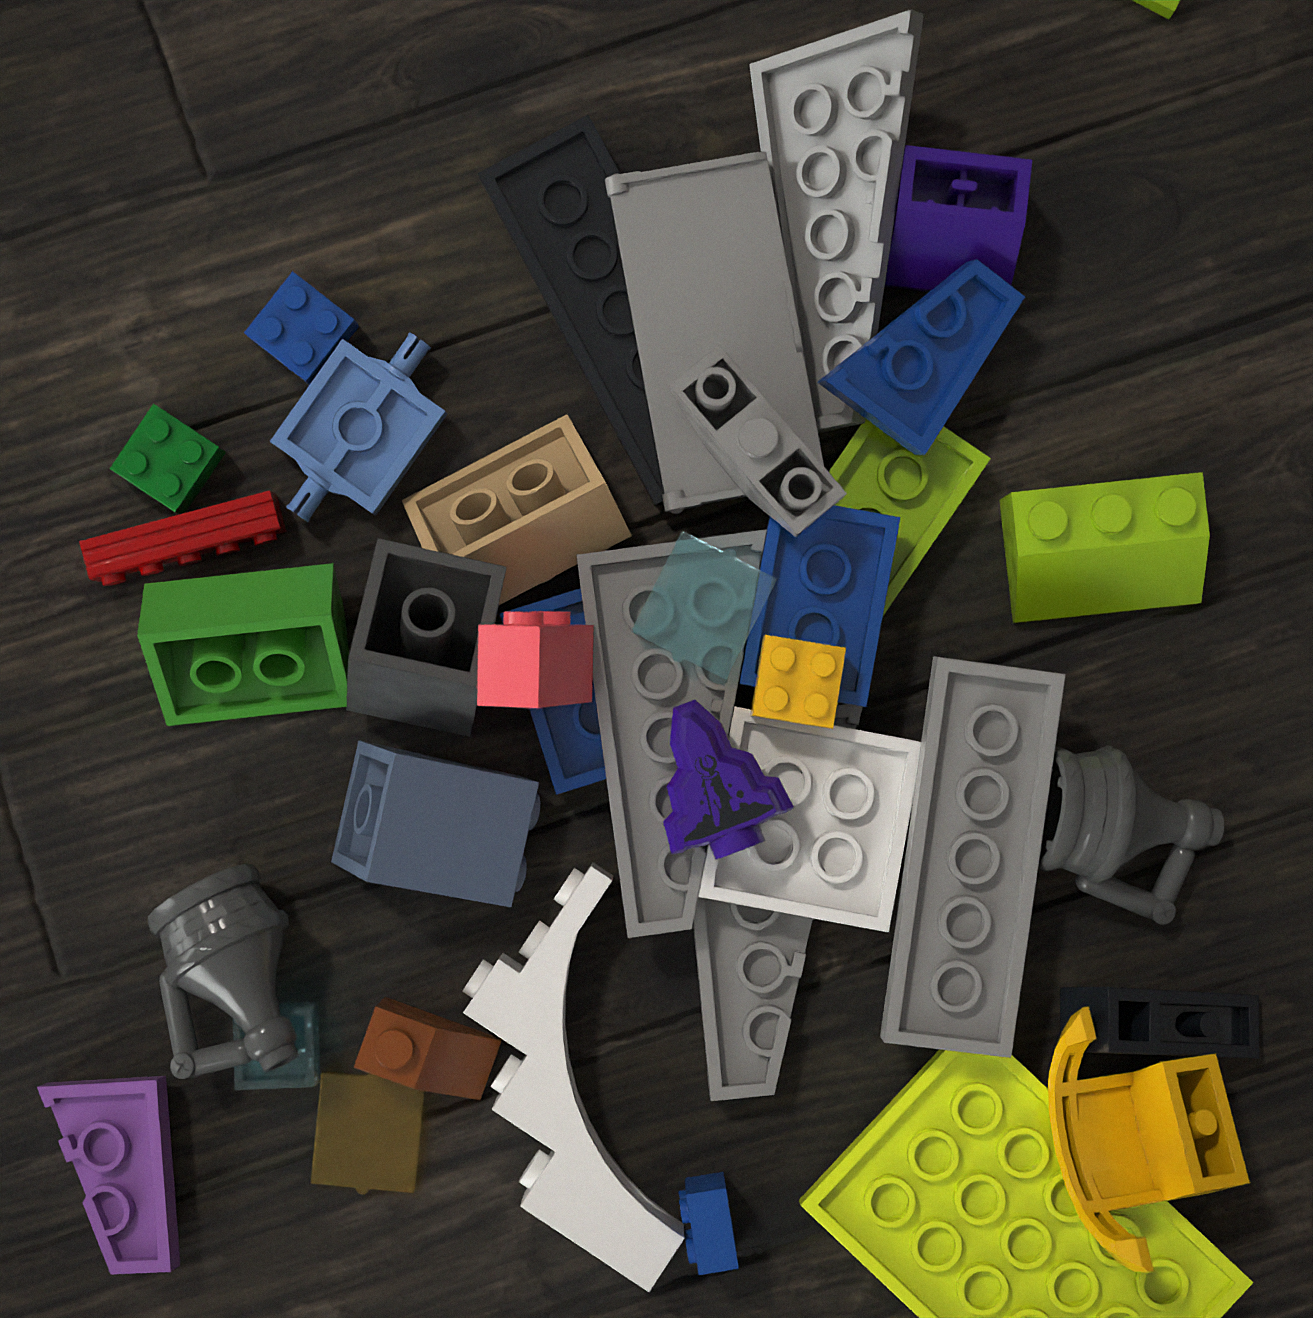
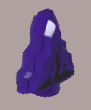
[663,699,794,860]

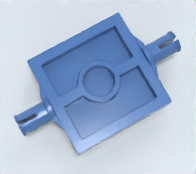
[270,332,447,522]

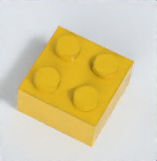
[750,635,846,729]

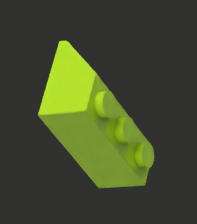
[999,472,1210,623]

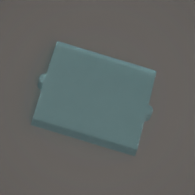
[631,531,777,680]

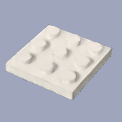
[698,706,921,932]

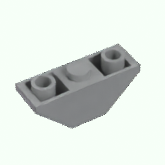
[669,344,847,537]

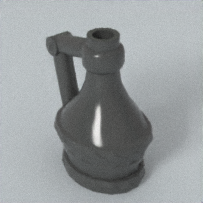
[1038,745,1224,925]
[148,864,300,1079]

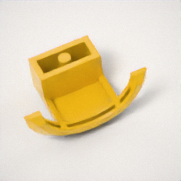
[1048,1007,1250,1272]

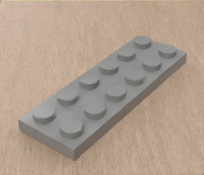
[880,656,1066,1058]

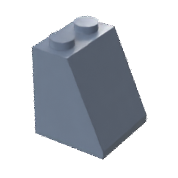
[331,740,540,907]

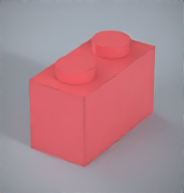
[477,611,594,708]

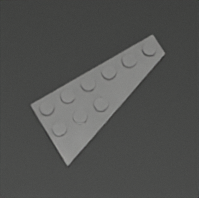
[749,9,924,433]
[576,529,767,938]
[693,704,862,1101]

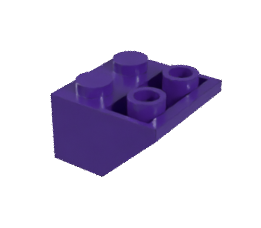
[884,145,1033,292]

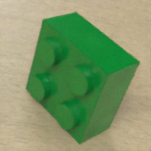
[110,403,227,514]

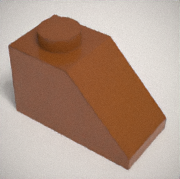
[353,997,502,1100]

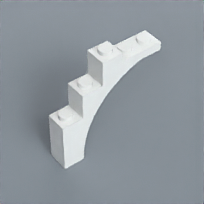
[462,863,684,1292]

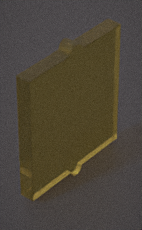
[311,1071,425,1194]

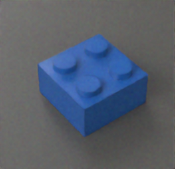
[244,271,359,385]
[679,1172,739,1275]

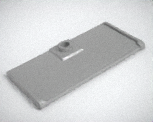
[605,151,824,514]

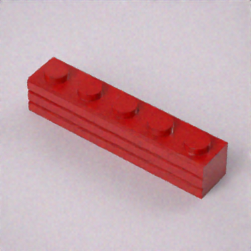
[79,490,286,586]

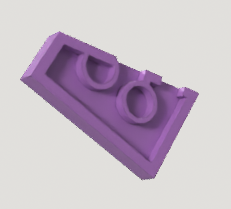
[37,1076,180,1274]

